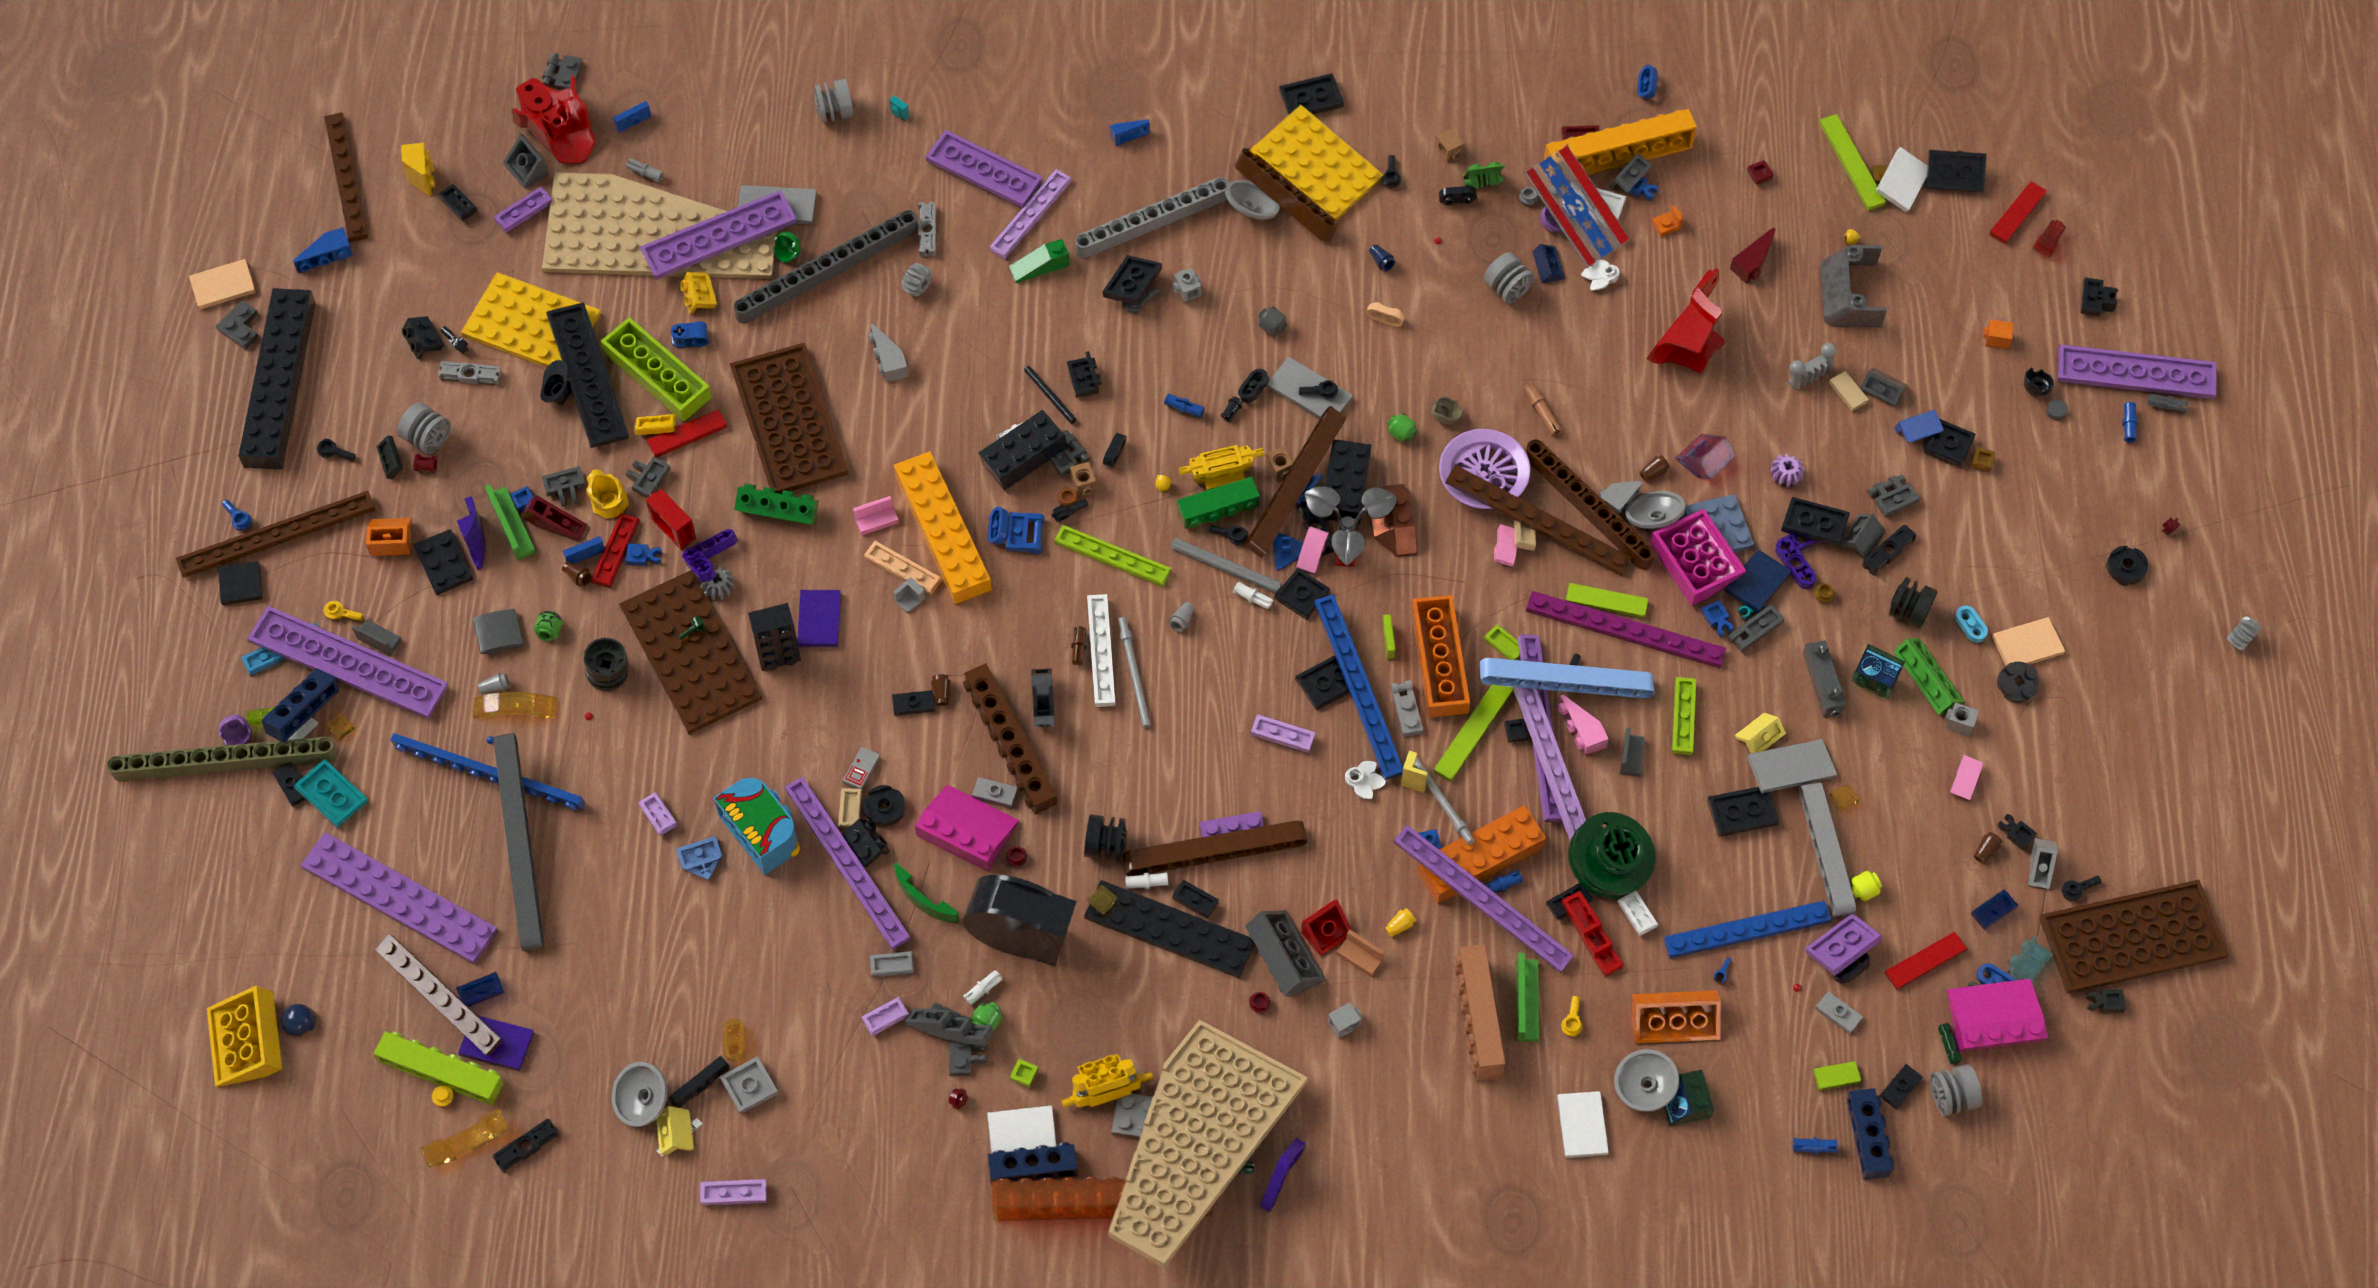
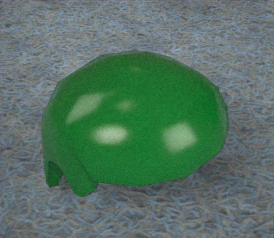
[773,232,801,263]

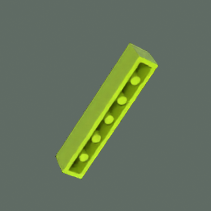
[373,1031,504,1106]

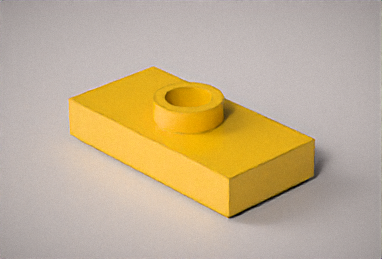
[634,414,677,435]

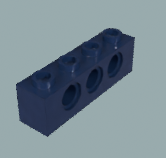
[261,668,339,743]
[1846,1088,1894,1180]
[988,1143,1078,1186]

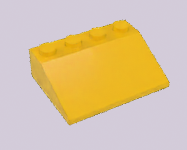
[207,986,282,1087]

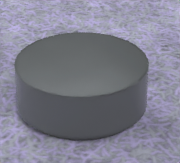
[2046,400,2067,420]

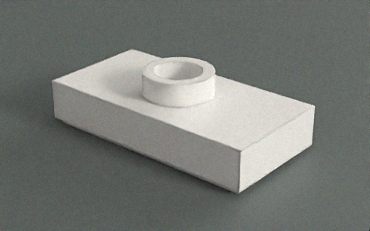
[1618,891,1658,936]

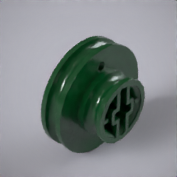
[1568,812,1655,899]

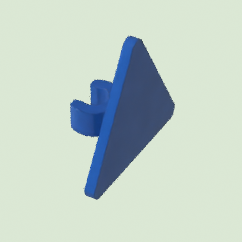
[1273,532,1304,571]

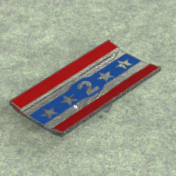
[1523,144,1630,268]

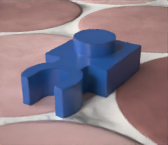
[1629,177,1658,201]
[626,544,662,566]
[1701,600,1733,637]

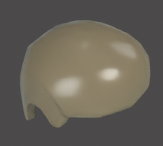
[1432,396,1463,425]

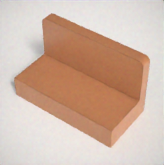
[1337,930,1385,977]

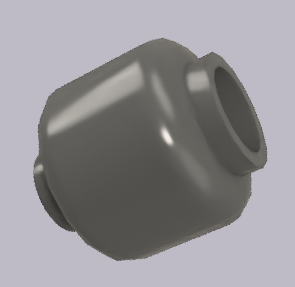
[1258,307,1287,336]

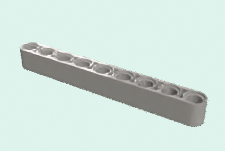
[1075,177,1229,258]

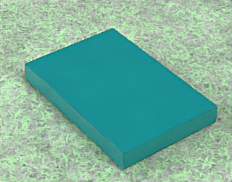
[294,759,368,828]

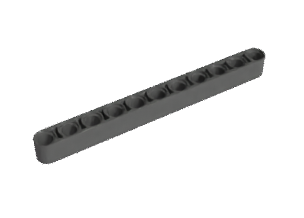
[734,210,918,323]
[493,733,544,952]

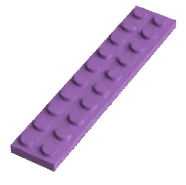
[247,606,448,719]
[301,832,498,964]

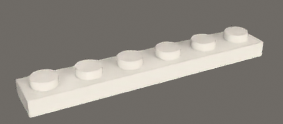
[1087,594,1115,707]

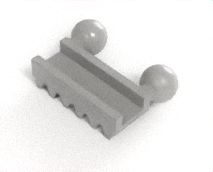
[1788,343,1837,391]

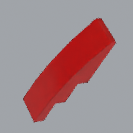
[1562,891,1623,977]

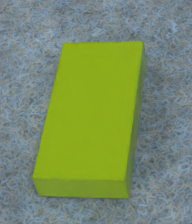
[1382,614,1396,660]
[1483,624,1520,660]
[1813,1061,1861,1091]

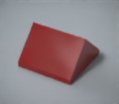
[1301,899,1352,956]

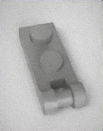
[1390,680,1423,737]

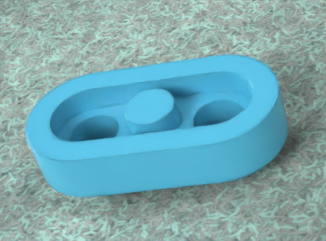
[1955,606,1988,643]

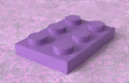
[1805,913,1882,976]

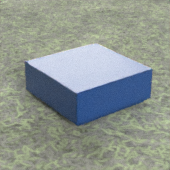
[510,486,533,513]

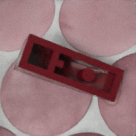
[1730,227,1776,283]
[520,494,587,541]

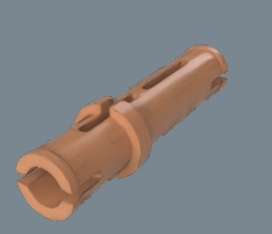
[1523,383,1562,437]

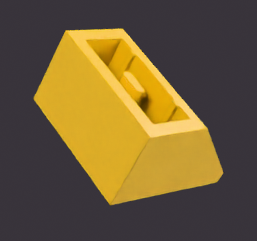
[401,143,435,196]

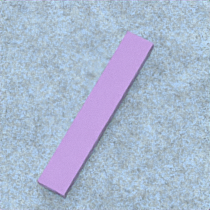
[989,169,1072,260]

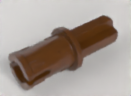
[1071,626,1087,666]

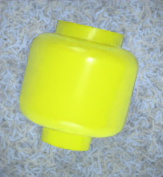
[1851,871,1883,902]

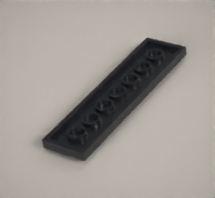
[546,302,629,448]
[1084,880,1255,979]

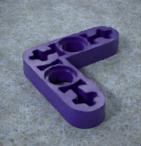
[682,529,738,582]
[1775,534,1819,589]
[1260,1138,1306,1212]

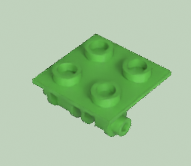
[1463,162,1505,188]

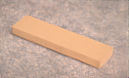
[864,541,942,596]

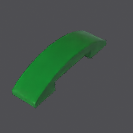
[893,863,960,924]

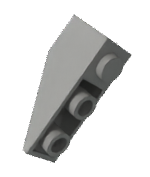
[868,324,908,382]

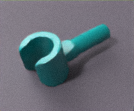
[1738,605,1765,621]

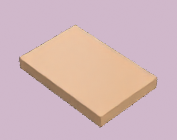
[189,259,256,310]
[1992,617,2065,666]

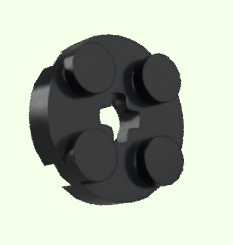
[2106,546,2148,586]
[1997,661,2039,703]
[863,785,905,826]

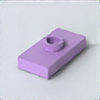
[638,792,678,836]
[861,997,909,1036]

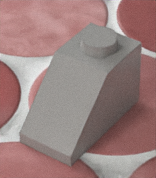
[1599,481,1642,516]
[2028,838,2058,889]

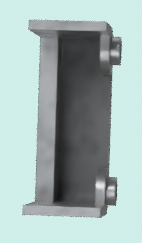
[1820,245,1887,327]

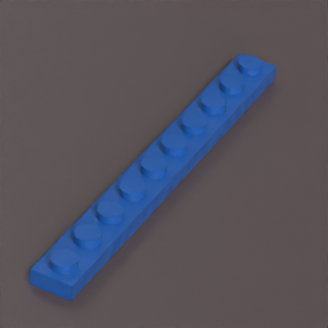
[1314,594,1403,780]
[390,733,585,811]

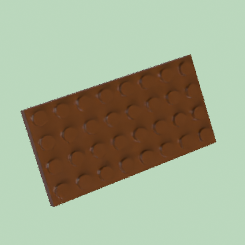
[730,342,848,493]
[619,570,762,735]
[2039,880,2229,994]

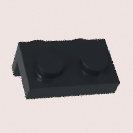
[402,316,444,359]
[1067,351,1101,398]
[842,819,890,867]

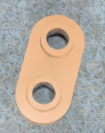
[1366,302,1405,327]

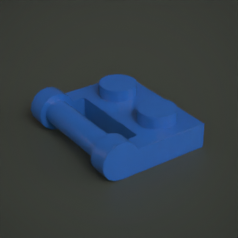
[1006,512,1045,554]

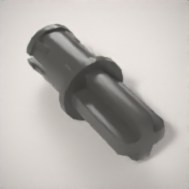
[2147,394,2188,414]

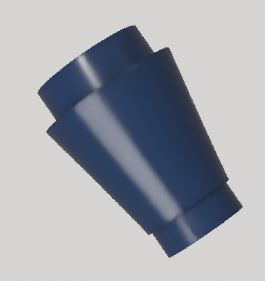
[1369,244,1395,271]

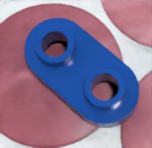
[1637,65,1658,100]
[988,506,1008,545]
[1976,963,2015,985]

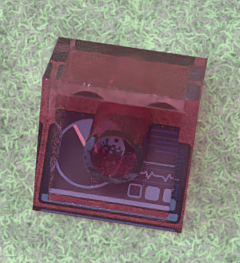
[1675,434,1736,480]

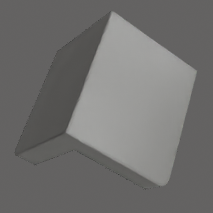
[893,577,926,613]

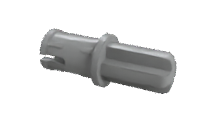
[626,159,664,183]

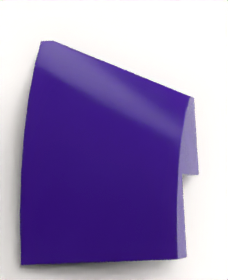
[457,496,485,570]

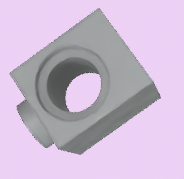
[1945,702,1979,736]
[1327,1002,1362,1039]

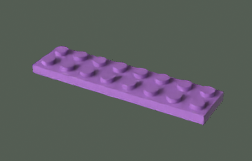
[640,190,797,280]
[2057,344,2216,399]

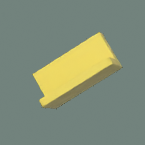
[1735,713,1786,754]
[1401,751,1428,793]
[656,1106,694,1155]

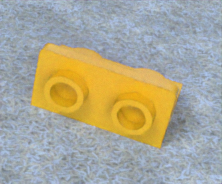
[680,272,717,314]

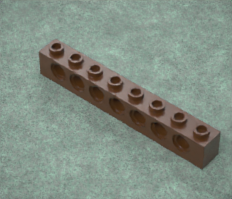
[963,663,1058,814]

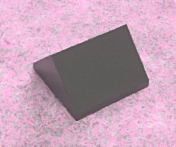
[503,134,548,188]

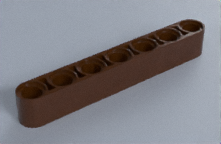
[1235,148,1338,242]

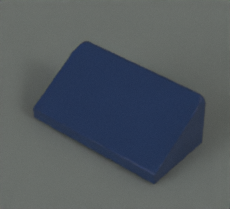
[1533,244,1565,283]

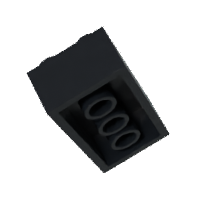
[978,410,1069,491]
[1323,439,1372,524]
[748,603,801,671]

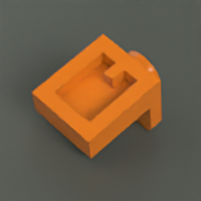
[1652,205,1684,237]

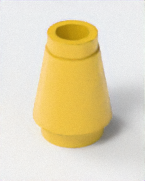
[1384,908,1416,937]

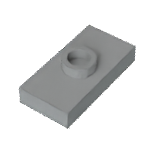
[972,777,1018,808]
[1815,991,1863,1034]

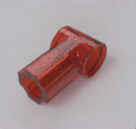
[2033,220,2066,257]

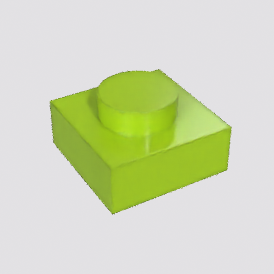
[1010,1059,1038,1088]

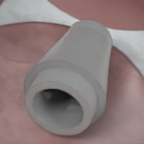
[1169,602,1194,632]
[478,673,510,695]

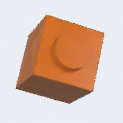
[1983,319,2014,349]

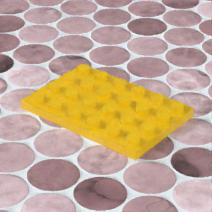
[1250,105,1383,220]
[461,272,601,368]

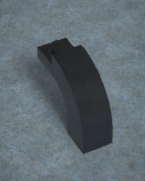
[1031,668,1055,727]

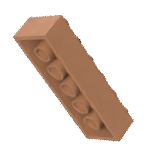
[1454,944,1505,1082]

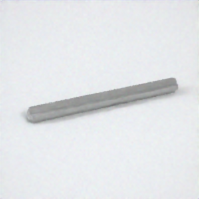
[1171,538,1281,593]

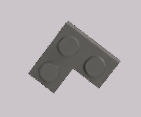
[215,300,259,350]

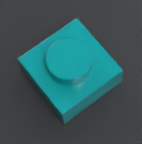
[889,95,909,121]

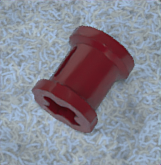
[413,454,438,474]

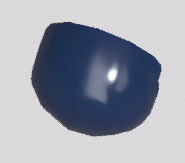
[280,1004,317,1036]

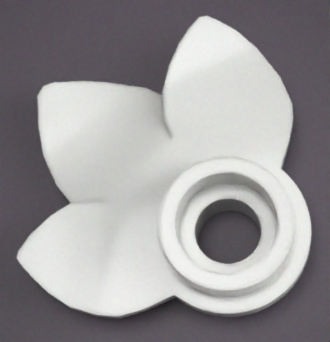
[1581,260,1620,291]
[1345,761,1386,799]

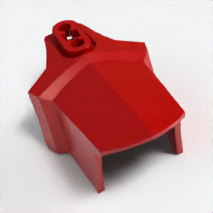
[511,75,596,164]
[1646,268,1725,374]

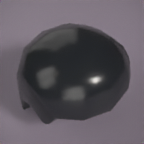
[2024,368,2054,396]

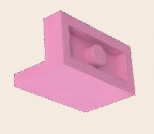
[853,496,899,536]

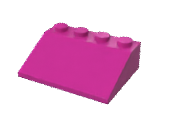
[1650,509,1746,606]
[915,785,1019,872]
[1946,979,2048,1052]

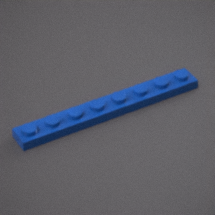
[1663,901,1831,959]

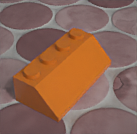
[1632,990,1721,1044]

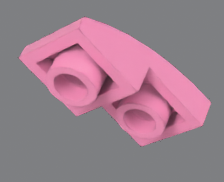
[1494,524,1517,567]
[1296,527,1329,573]
[1949,755,1983,800]

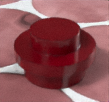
[2162,517,2181,535]
[1006,846,1027,867]
[1249,992,1270,1013]
[949,1088,968,1110]

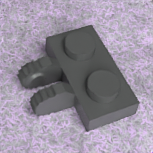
[625,457,671,498]
[541,466,586,507]
[949,1040,988,1076]

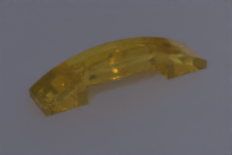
[473,692,557,718]
[421,1108,509,1168]

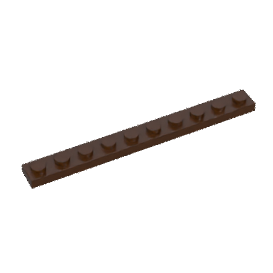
[1445,464,1632,576]
[176,491,375,578]

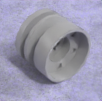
[814,78,854,123]
[1483,252,1535,304]
[397,402,451,454]
[1930,1064,1982,1116]

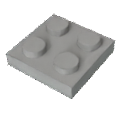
[720,1056,778,1115]
[1112,1094,1153,1139]

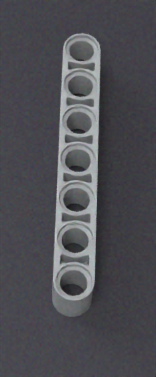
[1799,782,1856,917]

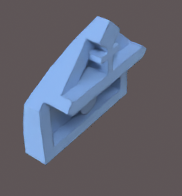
[676,836,722,880]

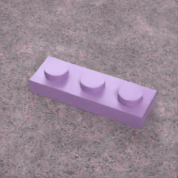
[1251,714,1316,753]
[700,1179,767,1206]

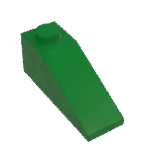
[1009,239,1070,283]

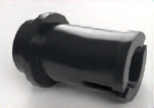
[1221,396,1243,422]

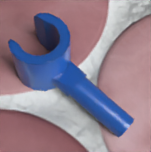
[1713,957,1731,984]

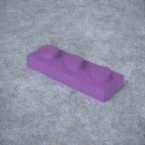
[494,187,552,233]
[1200,811,1264,837]

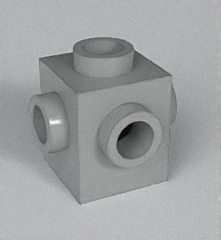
[1172,268,1201,303]

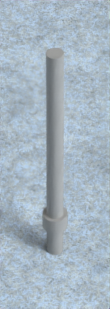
[1118,617,1151,728]
[1415,757,1475,845]

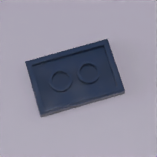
[1725,549,1791,613]

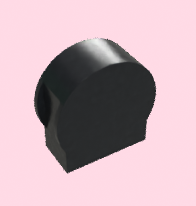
[962,875,1077,967]

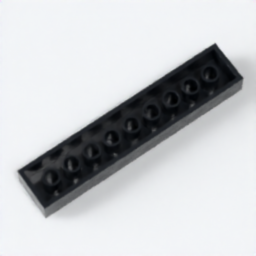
[238,288,316,470]

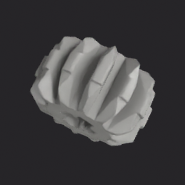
[901,263,932,297]
[700,566,735,600]
[2227,616,2261,650]

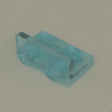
[2007,935,2053,983]

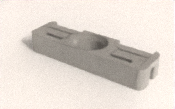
[918,202,936,257]
[438,361,501,386]

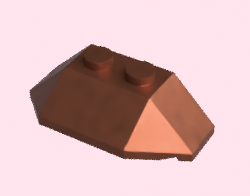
[1370,484,1417,557]

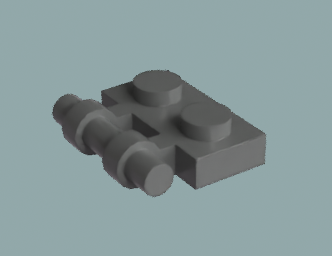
[542,53,583,90]
[1050,430,1090,476]
[1867,474,1920,517]

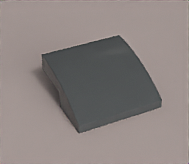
[472,609,523,654]

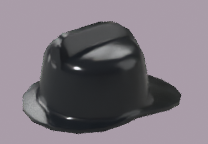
[540,360,571,405]

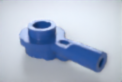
[222,500,252,531]

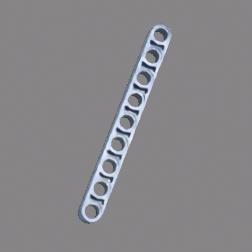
[1479,658,1655,698]

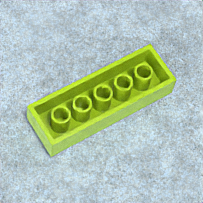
[601,317,712,422]

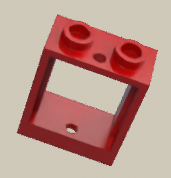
[646,489,696,550]

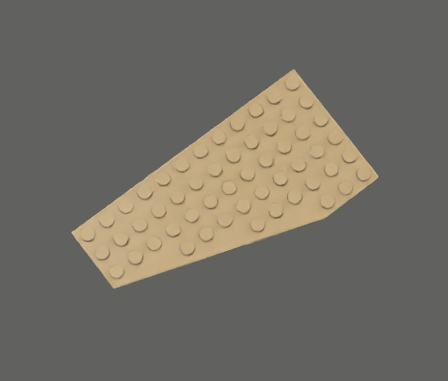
[542,172,777,279]
[1109,1019,1308,1268]

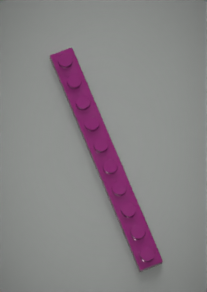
[1526,591,1726,668]

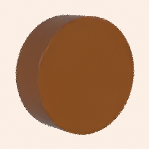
[1058,488,1078,507]

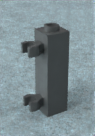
[1803,640,1846,717]

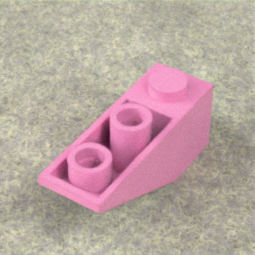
[1558,695,1609,756]

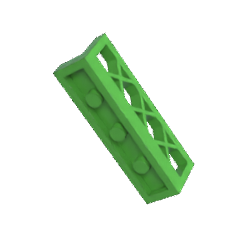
[485,484,536,560]
[1894,638,1965,715]
[1516,953,1539,1042]

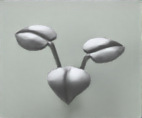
[1304,486,1396,566]

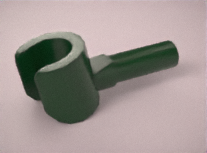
[679,616,704,640]

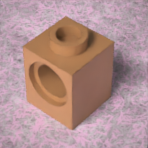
[1435,128,1464,162]
[1265,446,1293,481]
[1070,462,1096,496]

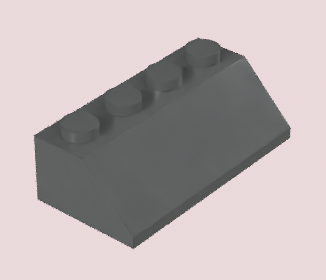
[1245,910,1326,996]

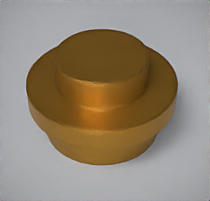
[1814,583,1834,603]

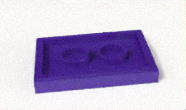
[797,590,841,647]
[458,1015,534,1071]

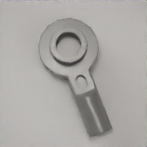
[1519,187,1556,205]

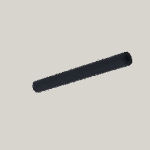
[1024,366,1077,424]

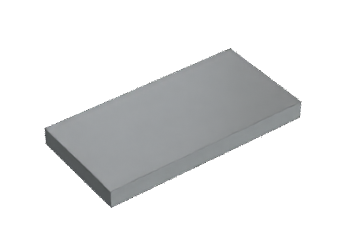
[738,185,817,225]
[1266,356,1353,419]
[1747,739,1837,793]

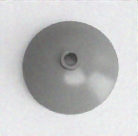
[1225,180,1280,220]
[1626,491,1686,529]
[1614,1049,1679,1112]
[612,1062,668,1127]

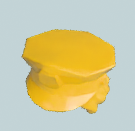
[586,469,629,519]

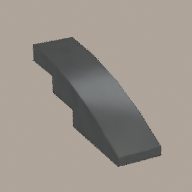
[905,1008,994,1046]

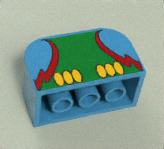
[713,778,798,875]

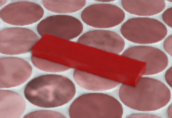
[1989,181,2047,244]
[647,409,727,458]
[591,513,640,588]
[1884,932,1967,990]

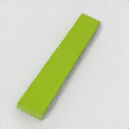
[1819,114,1886,211]
[1054,525,1171,587]
[1433,685,1514,782]

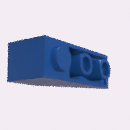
[293,227,353,273]

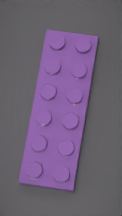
[926,130,1042,208]

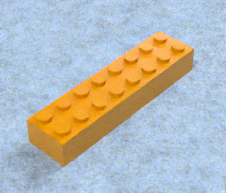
[1543,109,1697,184]
[893,451,992,605]

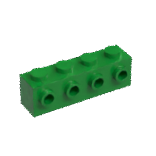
[1177,476,1260,529]
[734,483,819,524]

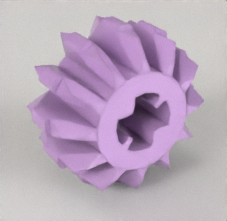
[1770,453,1805,488]

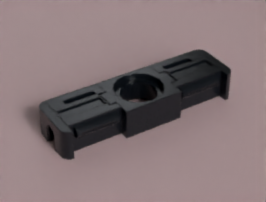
[1297,500,1334,556]
[1862,525,1916,576]
[669,1056,730,1108]
[493,1119,559,1173]

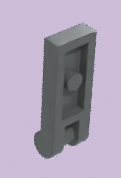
[1728,604,1785,652]

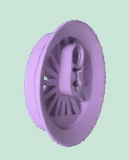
[1439,429,1530,509]

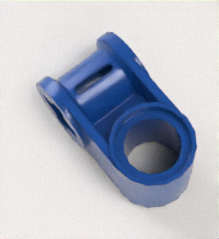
[670,321,709,348]

